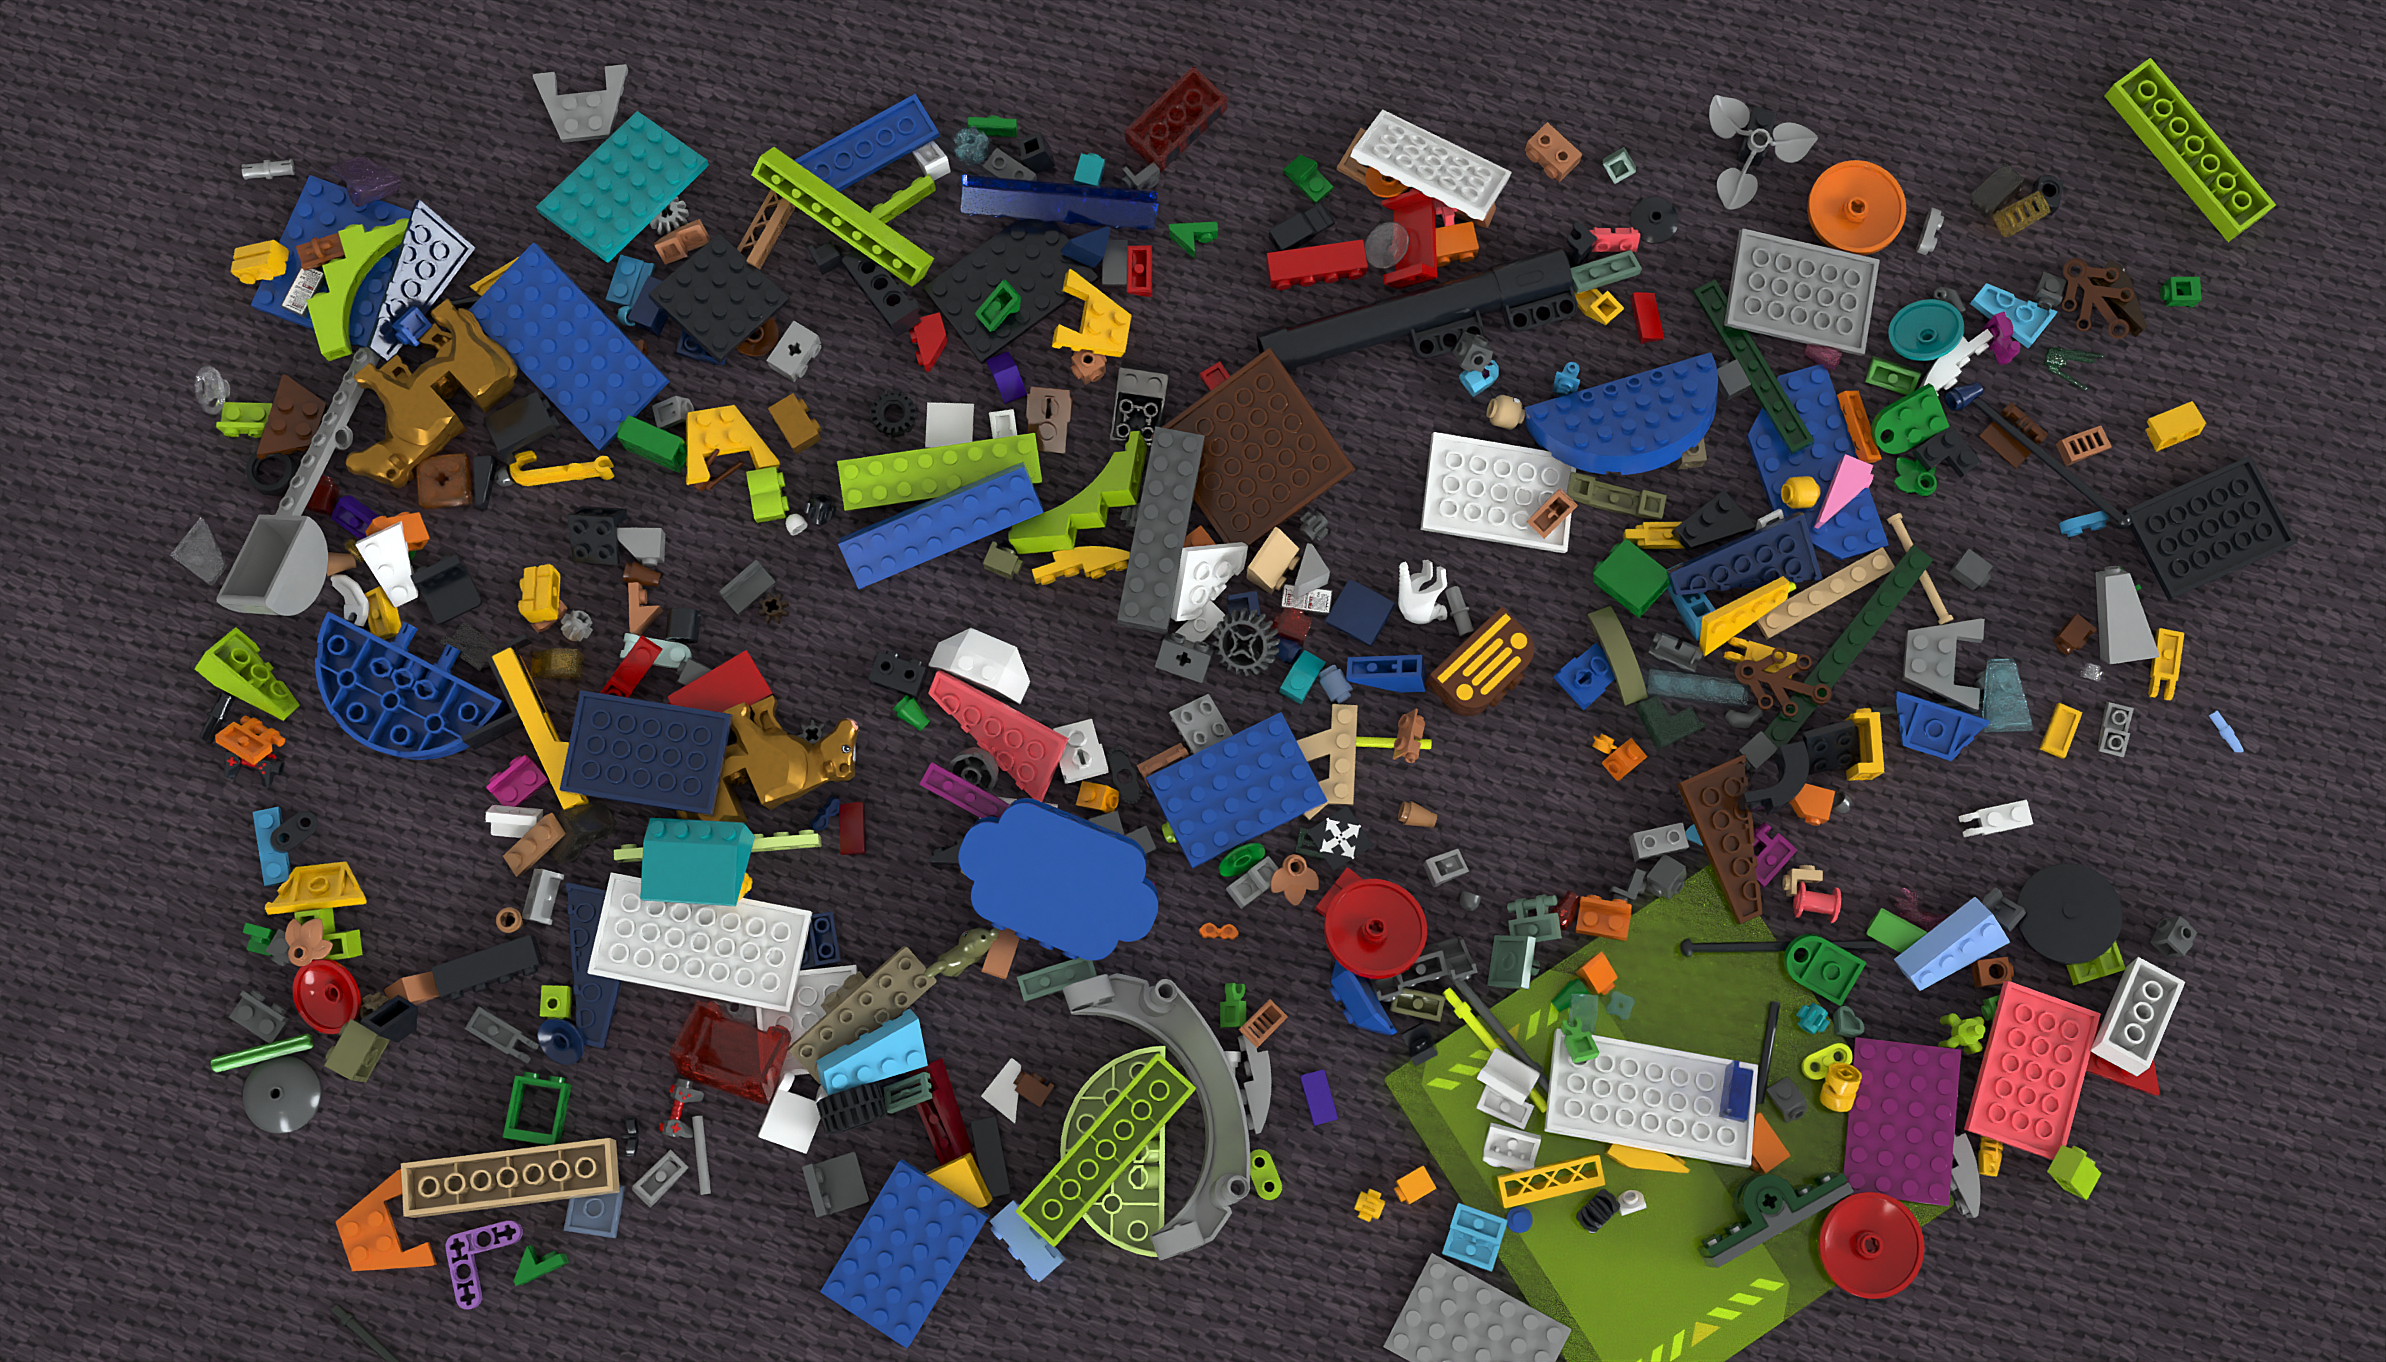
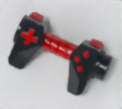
[224,749,285,787]

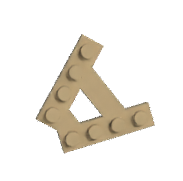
[1297,704,1358,821]

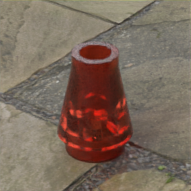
[1549,891,1580,931]

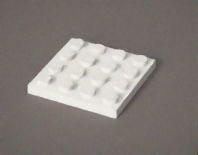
[756,965,858,1079]

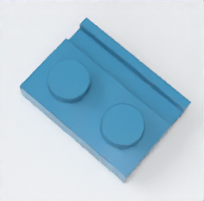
[606,255,656,306]

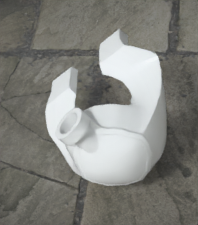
[1398,560,1447,624]

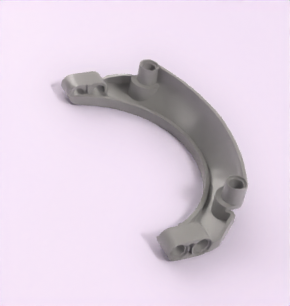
[1062,973,1250,1261]

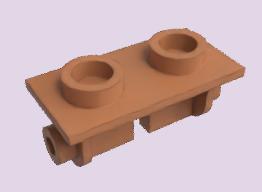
[1393,708,1425,763]
[1137,743,1189,788]

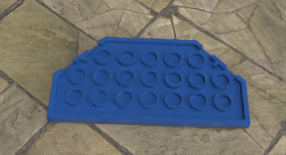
[1746,363,1889,561]

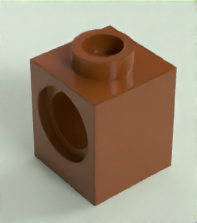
[1971,957,2014,988]

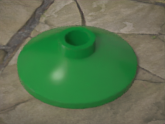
[1218,843,1265,877]

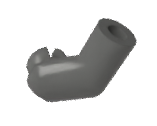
[1933,287,1966,314]
[1725,706,1764,729]

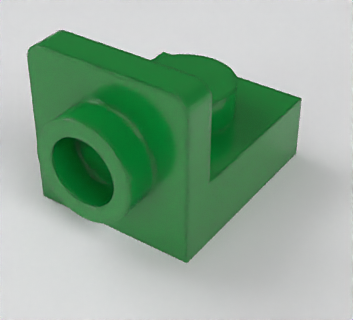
[243,923,277,956]

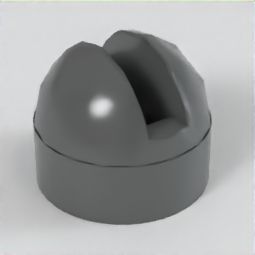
[494,465,516,487]
[1832,791,1852,814]
[1460,891,1481,911]

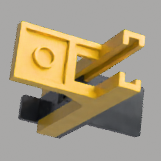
[461,634,592,816]

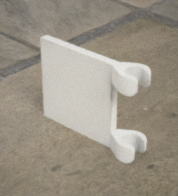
[758,1070,829,1154]

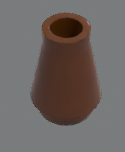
[622,561,661,587]

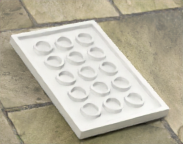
[1350,110,1512,221]
[1420,432,1576,553]

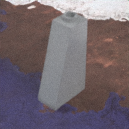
[2096,566,2159,664]

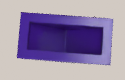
[986,351,1027,404]

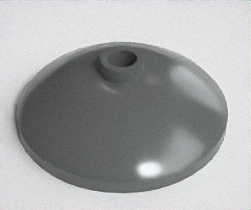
[243,1056,322,1134]

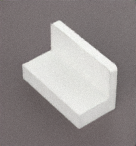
[486,805,543,838]
[1477,1048,1540,1105]

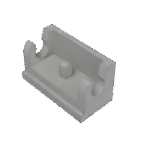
[521,869,565,925]

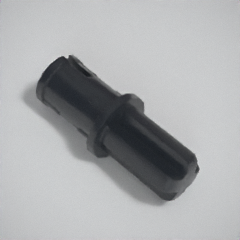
[199,693,235,743]

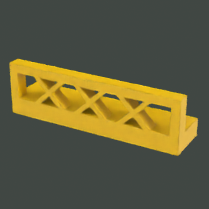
[1497,1153,1606,1208]

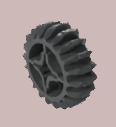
[1212,608,1280,676]

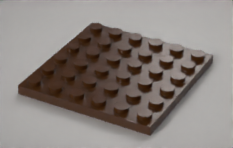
[1151,348,1356,547]

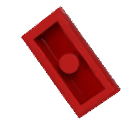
[1127,245,1152,297]
[1630,292,1664,344]

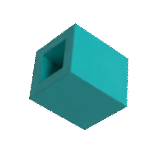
[1073,153,1105,194]

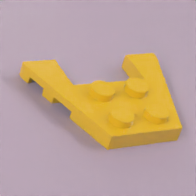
[1052,269,1131,357]
[686,405,780,485]

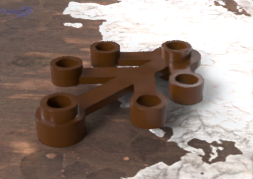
[2062,258,2134,339]
[1735,647,1832,718]

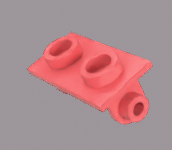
[1589,227,1640,252]

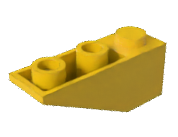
[1603,1143,1690,1174]

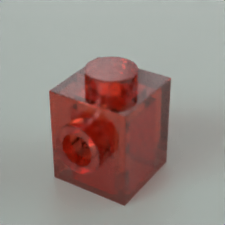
[1273,607,1313,646]

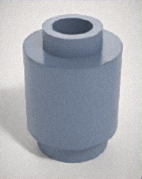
[1318,665,1353,704]

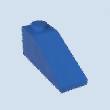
[1346,655,1426,693]

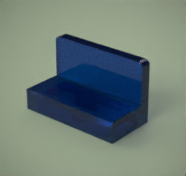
[1719,1060,1754,1123]

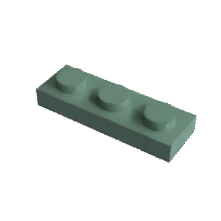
[1570,250,1642,294]
[1017,957,1097,1002]

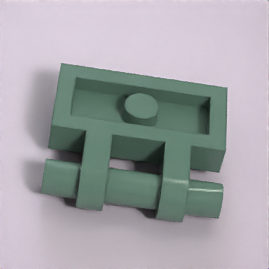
[1507,894,1562,943]

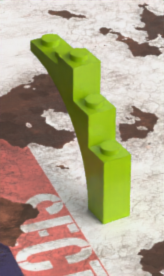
[306,218,409,361]

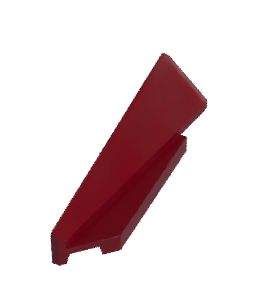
[908,1058,980,1171]

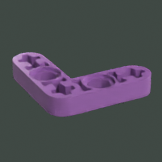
[445,1221,523,1309]

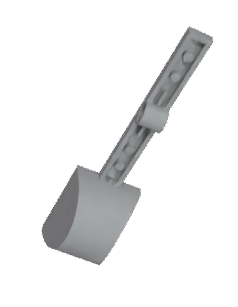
[217,347,380,616]

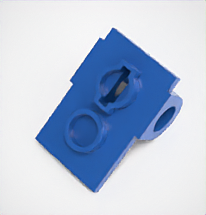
[1553,643,1615,711]

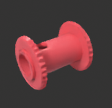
[1793,882,1841,923]

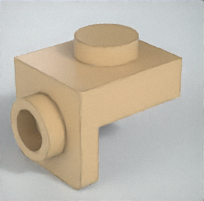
[1782,865,1823,897]

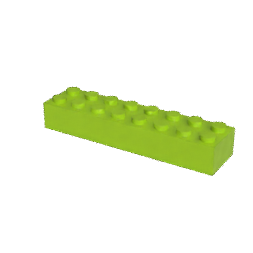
[2104,58,2276,242]
[837,433,1042,511]
[1015,1053,1196,1247]

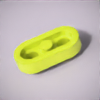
[1801,1043,1853,1080]

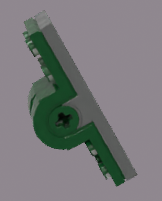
[1697,1171,1854,1268]

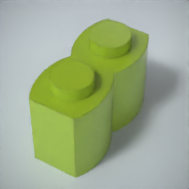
[746,466,790,523]

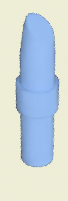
[2209,710,2244,752]

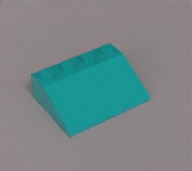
[640,818,755,906]

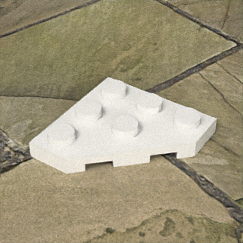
[1171,542,1248,621]

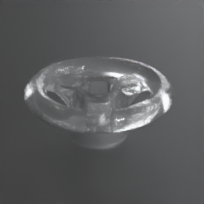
[195,365,230,415]

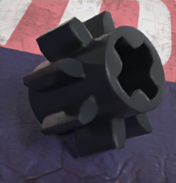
[804,494,837,525]

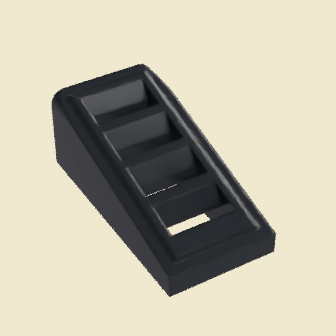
[473,455,498,511]

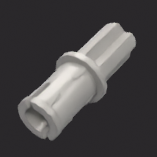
[1445,586,1475,637]

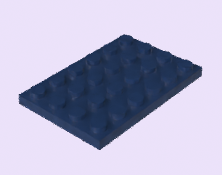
[560,690,732,816]

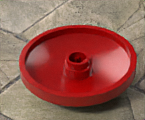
[1324,879,1427,979]
[1818,1192,1924,1299]

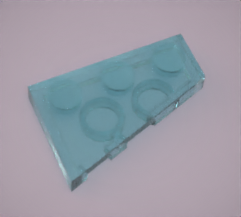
[1982,659,2034,732]

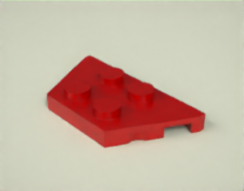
[2086,1022,2160,1096]

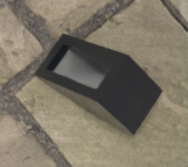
[361,995,418,1042]

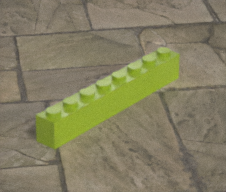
[751,147,934,287]

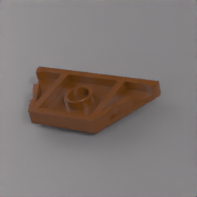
[256,374,327,459]

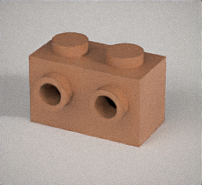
[1525,122,1582,182]

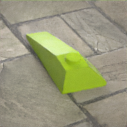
[195,627,300,721]

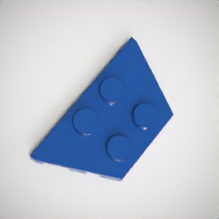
[1895,690,1990,761]

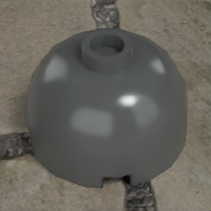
[948,747,999,793]

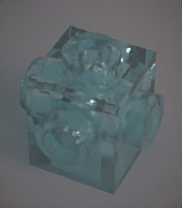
[953,126,990,168]

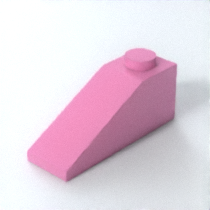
[1814,454,1874,529]

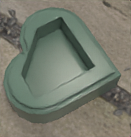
[1833,1006,1864,1038]

